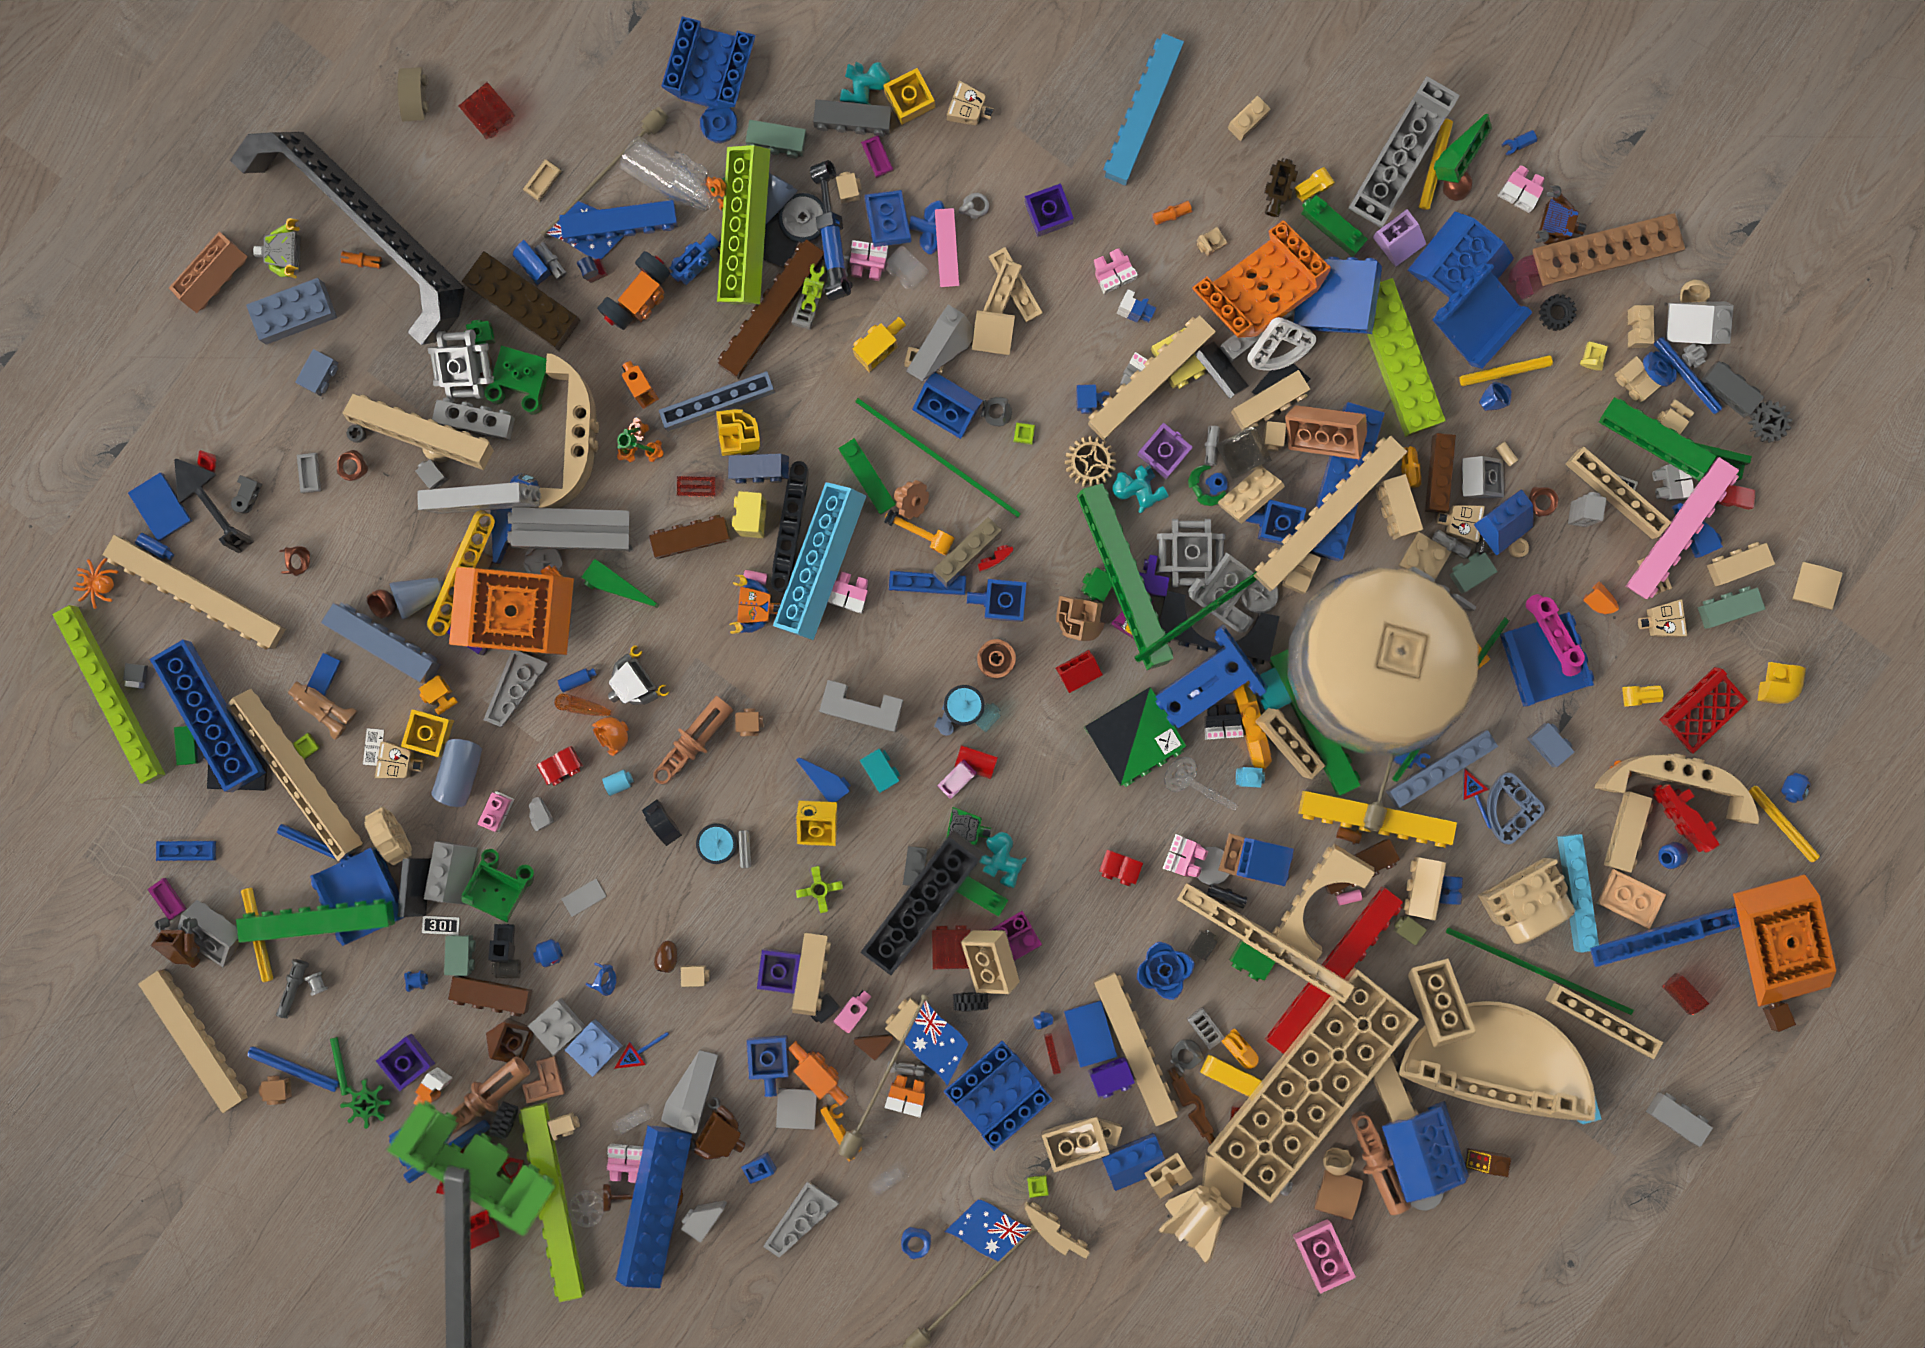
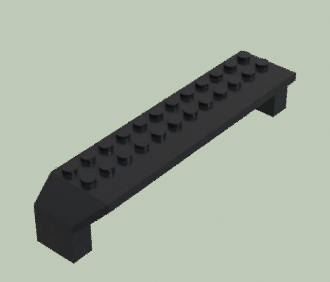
[230,132,465,345]

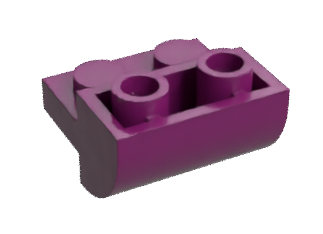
[989,911,1042,961]

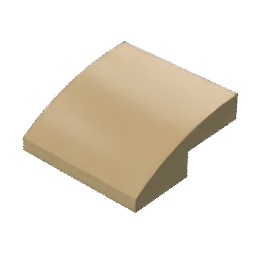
[972,310,1015,355]
[1793,562,1843,610]

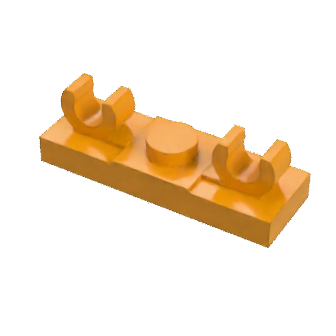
[820,1103,862,1161]

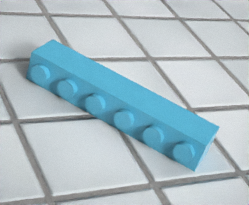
[1557,834,1599,953]

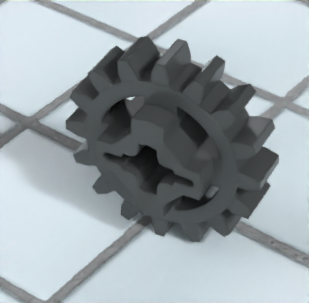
[1748,400,1792,443]

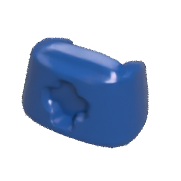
[1033,1011,1053,1029]

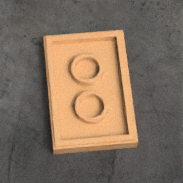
[1596,869,1666,929]

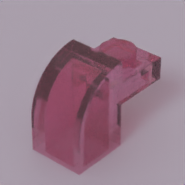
[1508,255,1539,300]

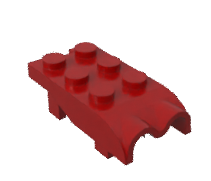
[1651,784,1720,853]

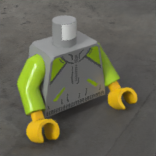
[253,218,300,279]

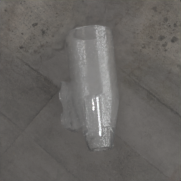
[619,136,715,211]

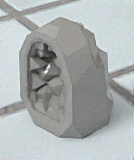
[529,797,554,832]

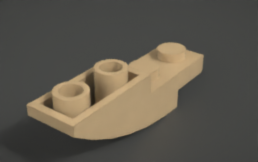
[1025,1201,1090,1259]

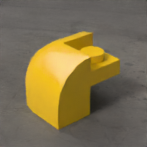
[716,409,760,456]
[1757,662,1806,704]

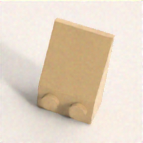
[1042,1117,1109,1172]

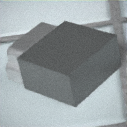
[123,663,148,689]

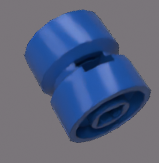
[1439,876,1463,905]

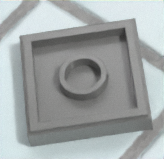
[776,1088,817,1130]

